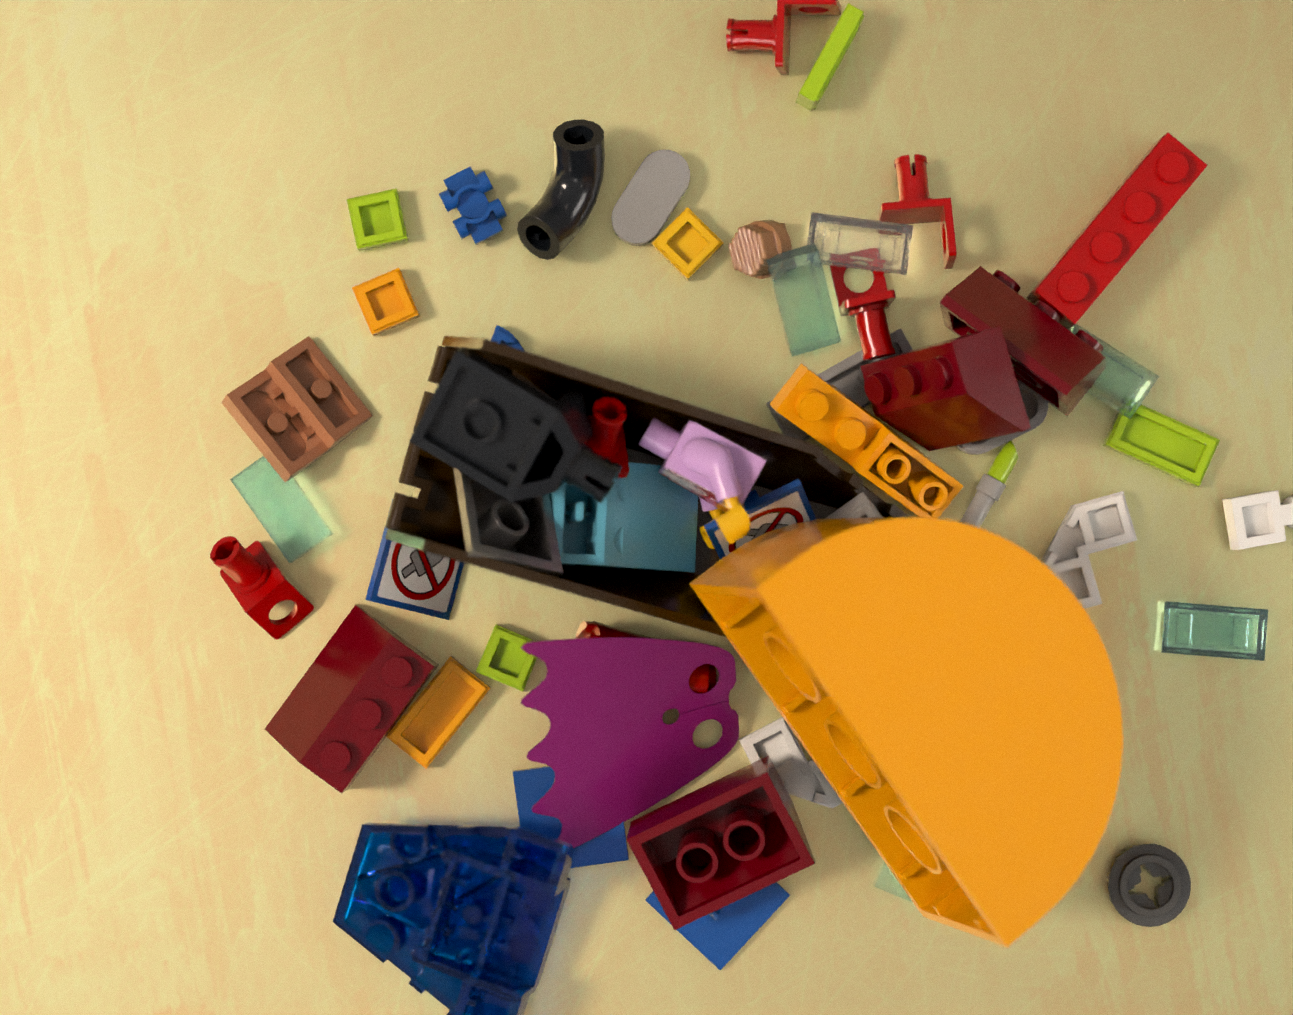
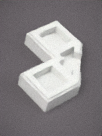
[1041,491,1137,609]
[738,717,843,808]

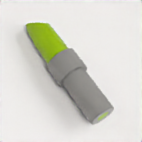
[960,440,1018,528]

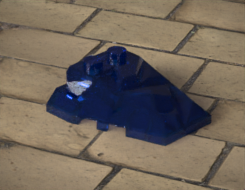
[332,823,573,1015]

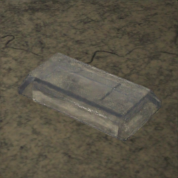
[805,212,913,275]

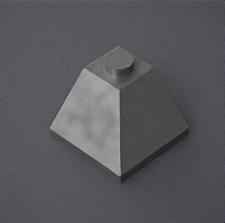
[453,468,563,578]

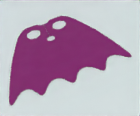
[521,637,739,860]

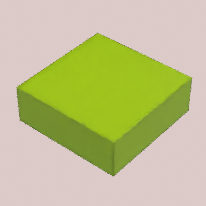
[347,188,409,251]
[476,624,538,692]

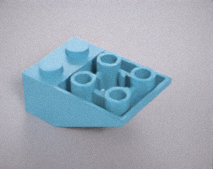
[549,462,698,573]

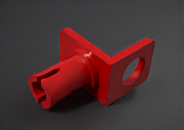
[726,0,841,75]
[878,154,957,269]
[829,248,896,361]
[587,397,630,478]
[210,536,314,640]

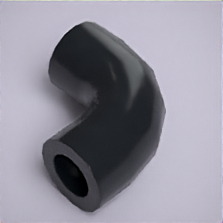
[517,119,605,260]

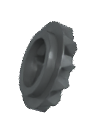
[1107,843,1191,927]

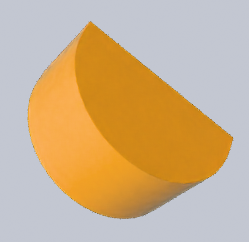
[690,517,1123,947]

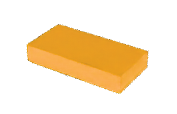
[386,656,491,769]

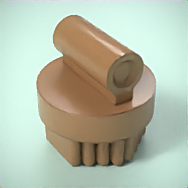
[728,220,796,279]

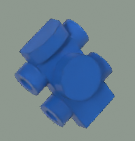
[439,166,507,245]

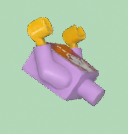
[638,417,767,549]

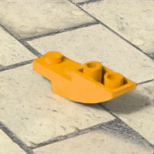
[769,363,963,519]

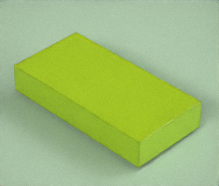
[796,3,865,111]
[1103,398,1220,487]

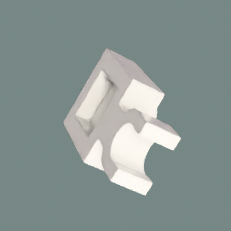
[1222,490,1293,550]

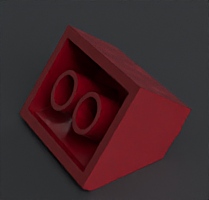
[939,266,1106,417]
[860,326,1031,451]
[265,604,439,794]
[626,755,815,930]

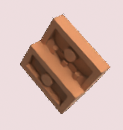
[221,336,373,483]

